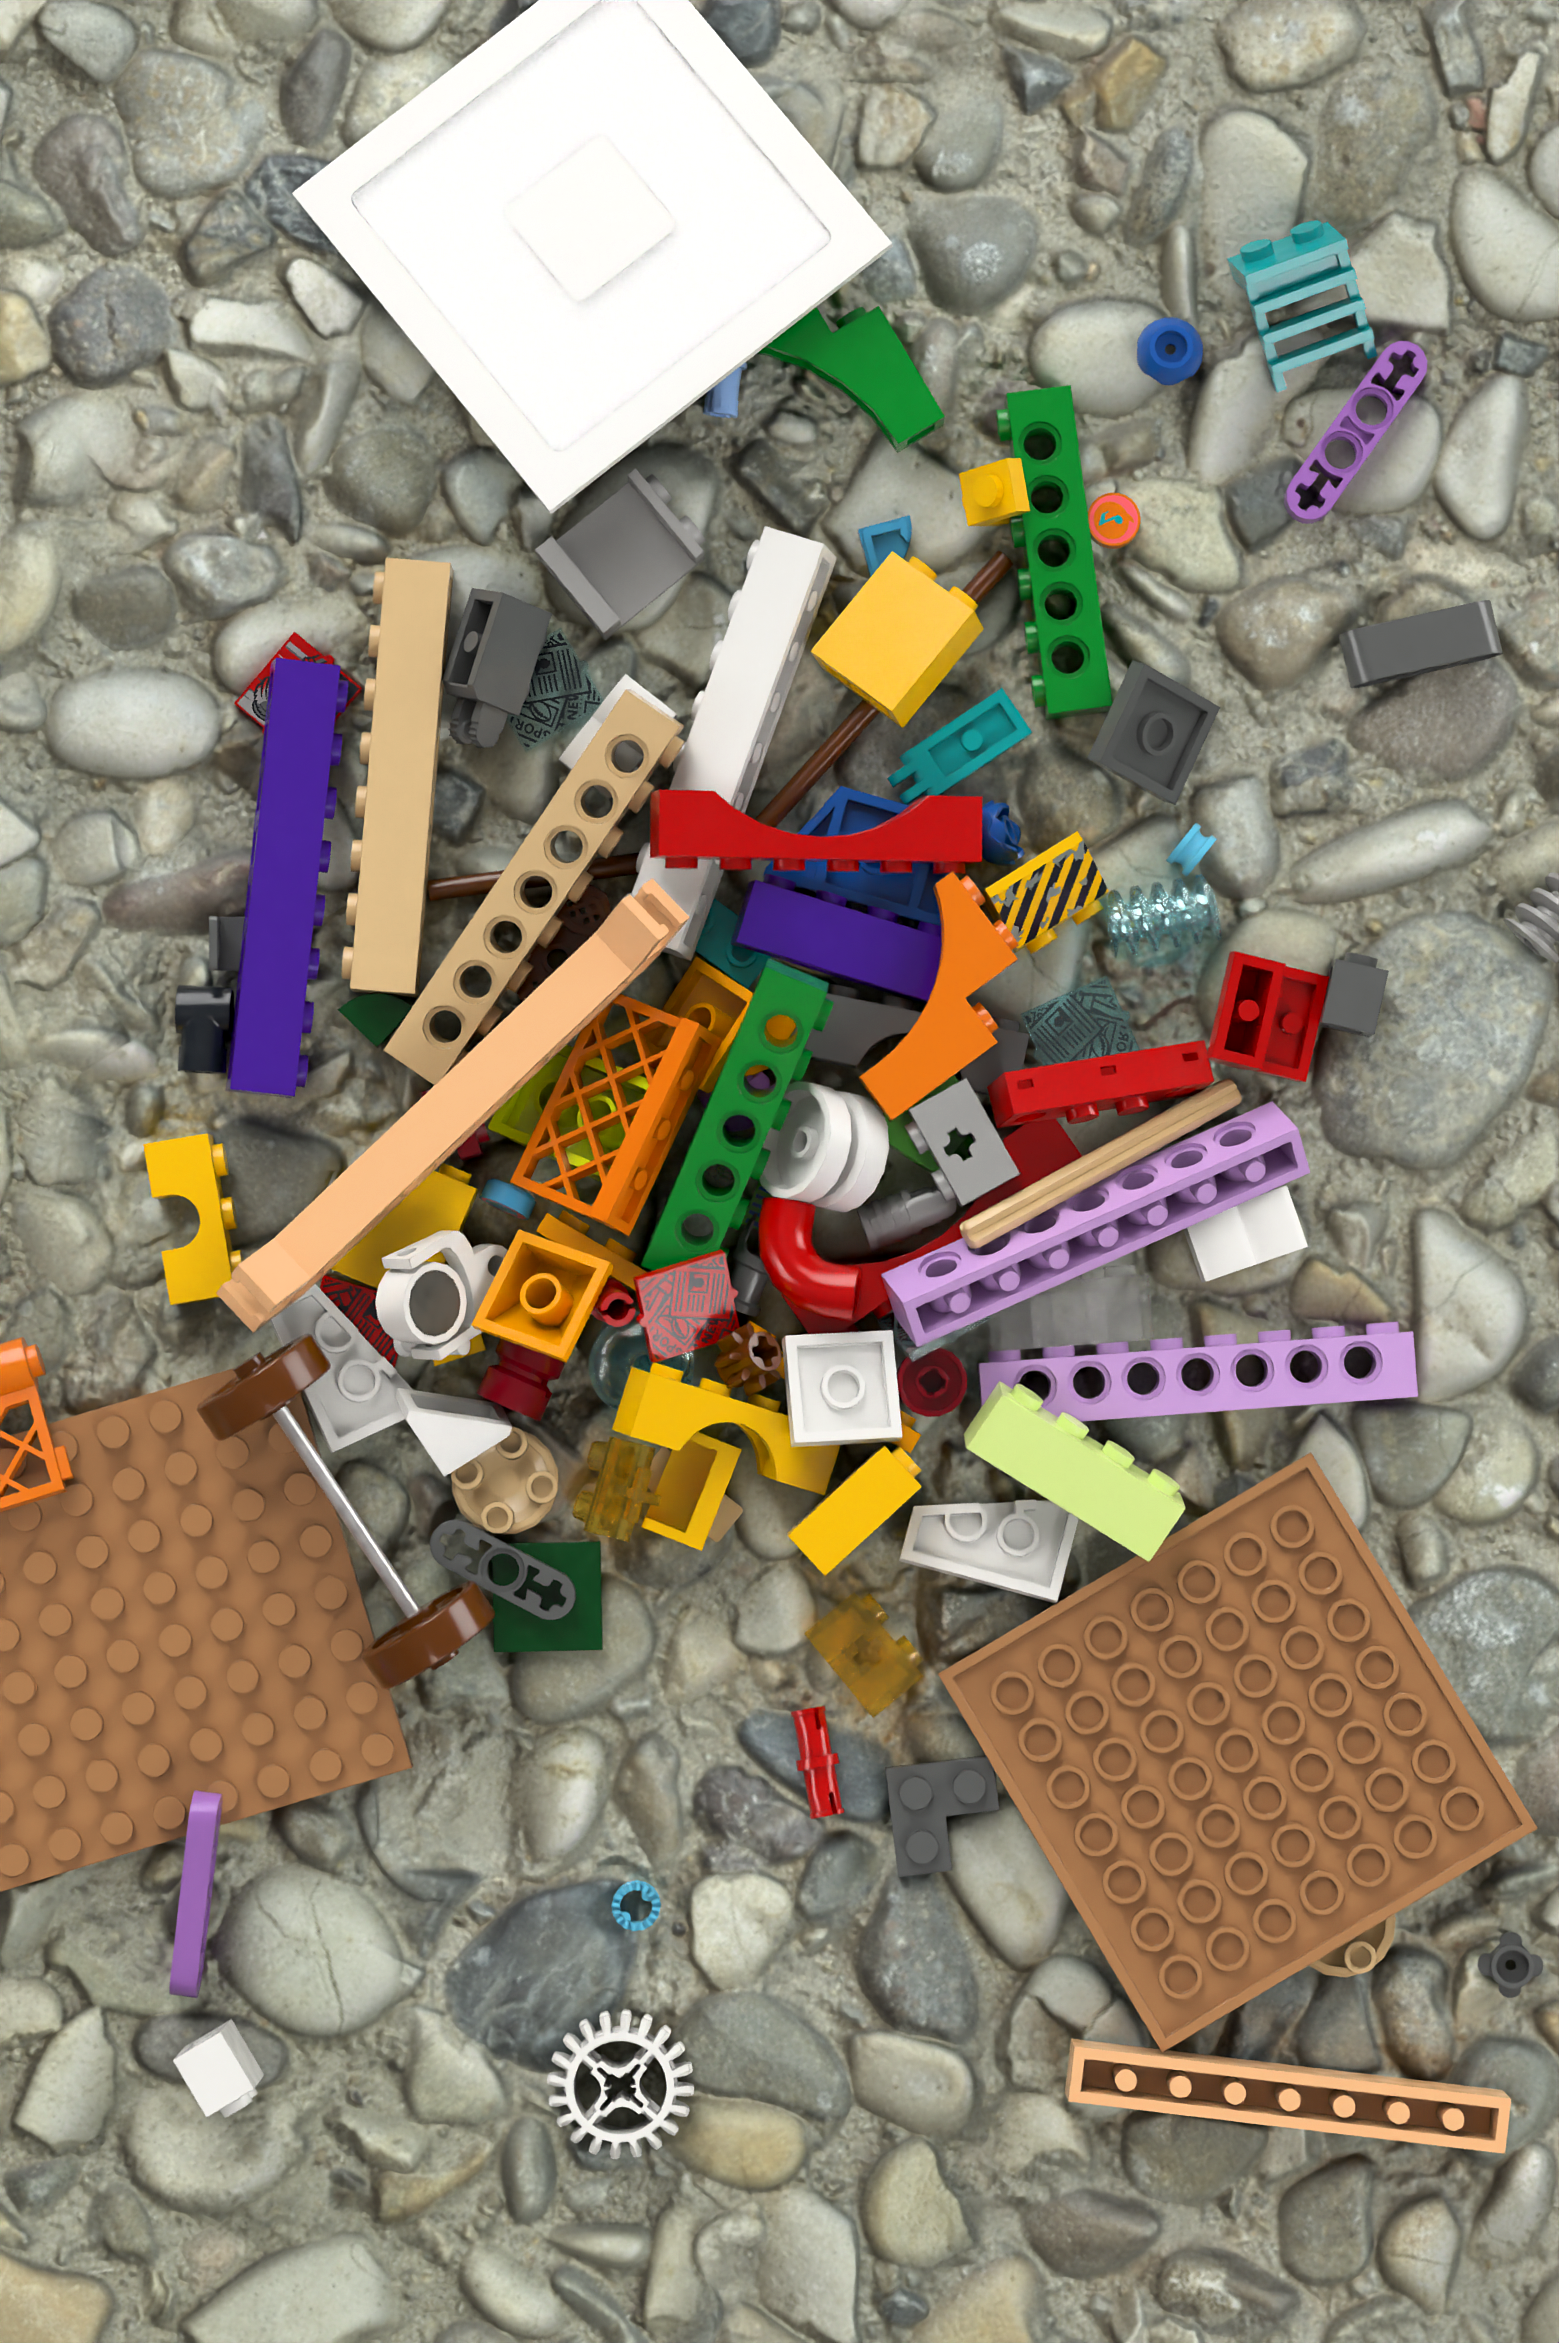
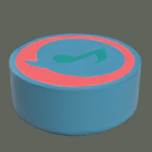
[479,1178,536,1220]

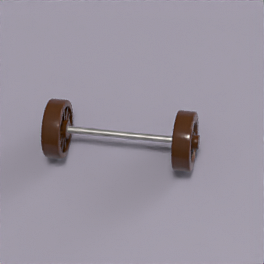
[197,1334,495,1689]

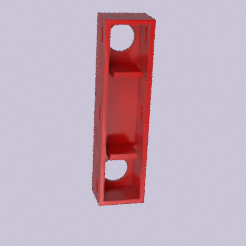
[987,1040,1214,1128]

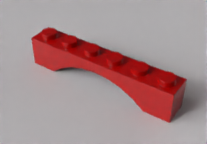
[650,790,983,874]
[781,1119,1082,1334]

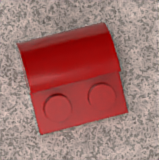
[1206,951,1329,1082]

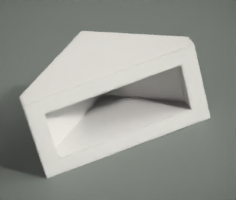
[395,1388,512,1477]

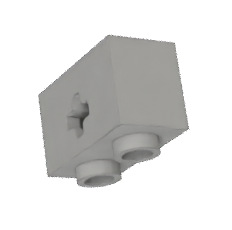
[904,1078,1020,1207]

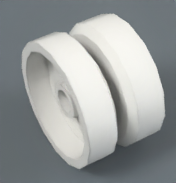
[760,1081,889,1213]

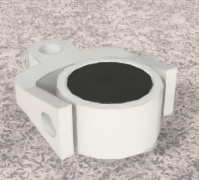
[375,1230,508,1360]

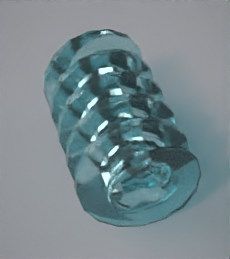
[1105,874,1222,959]

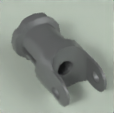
[729,1213,769,1317]

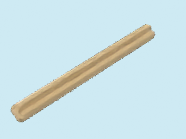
[960,1078,1242,1249]

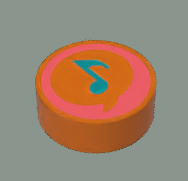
[1088,493,1141,549]

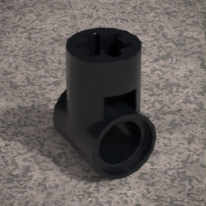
[175,985,235,1074]

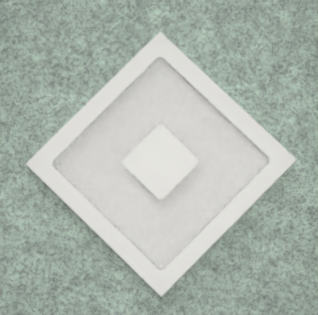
[292,0,893,514]

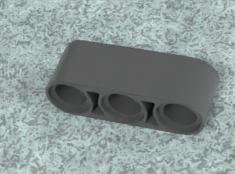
[1339,600,1503,688]

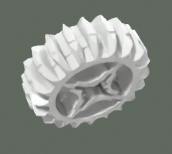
[547,2009,694,2159]

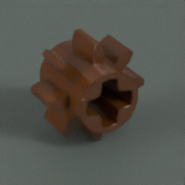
[714,1323,783,1396]

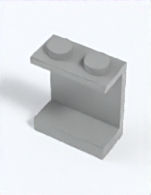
[535,468,706,640]

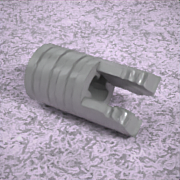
[856,1184,957,1252]

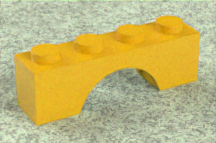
[612,1362,840,1495]

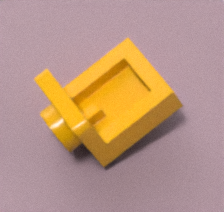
[959,458,1030,526]

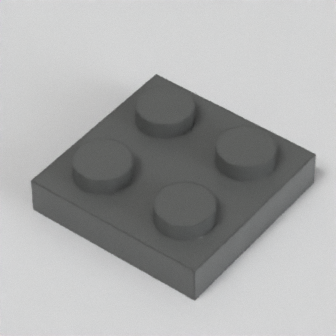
[1087,660,1220,805]

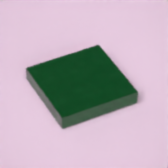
[492,1541,603,1653]

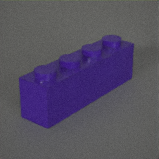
[730,874,942,1005]

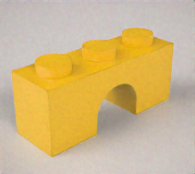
[143,1133,244,1306]

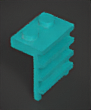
[1227,221,1378,393]

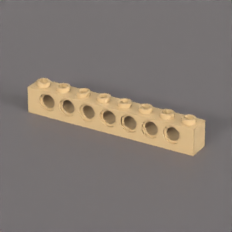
[383,689,685,1085]

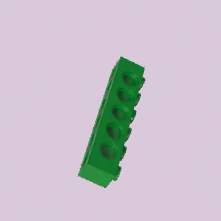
[996,385,1112,720]
[641,958,834,1271]

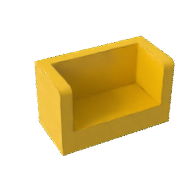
[641,1431,742,1551]

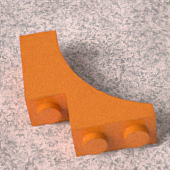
[858,871,1019,1122]

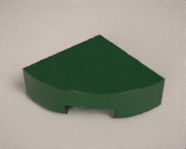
[338,993,412,1048]

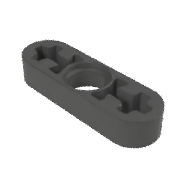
[430,1519,576,1620]

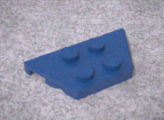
[763,786,956,927]

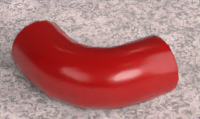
[758,1197,862,1321]

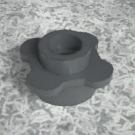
[1477,1932,1543,1998]

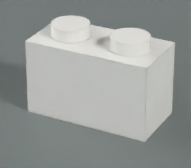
[173,2019,264,2118]

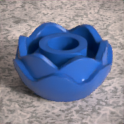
[1137,317,1203,385]
[982,800,1025,866]

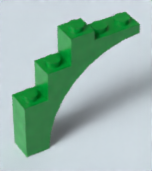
[757,306,945,453]

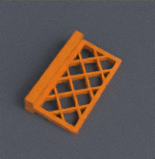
[510,994,722,1236]

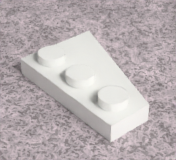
[270,1284,413,1454]
[899,1499,1079,1603]

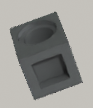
[1319,952,1389,1037]

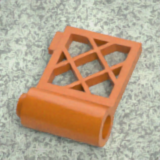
[0,1337,74,1512]

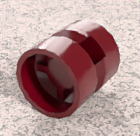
[476,1339,566,1421]
[897,1347,967,1417]

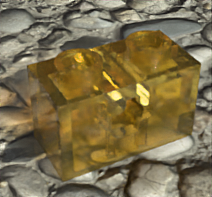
[804,1590,924,1718]

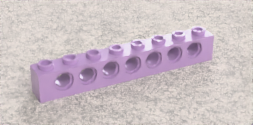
[881,1101,1310,1347]
[977,1322,1418,1421]

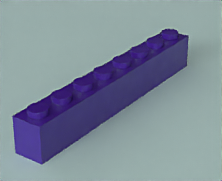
[226,658,348,1098]

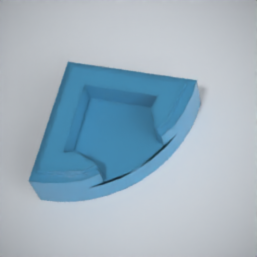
[858,515,912,577]

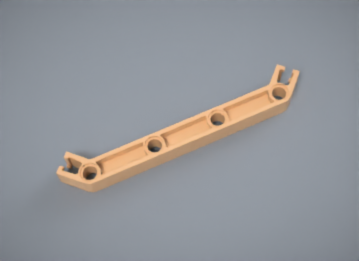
[216,878,690,1333]

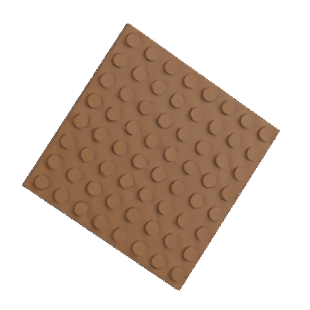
[0,1368,413,1892]
[938,1452,1538,2053]

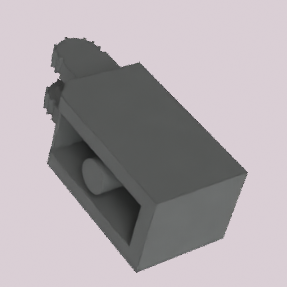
[442,588,552,748]

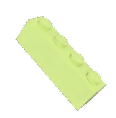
[964,1381,1186,1562]

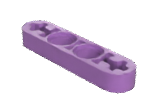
[1284,341,1427,524]
[169,1790,223,1998]

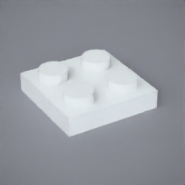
[782,1330,902,1447]

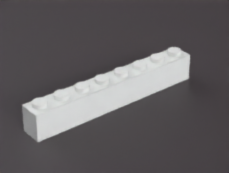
[623,526,837,961]

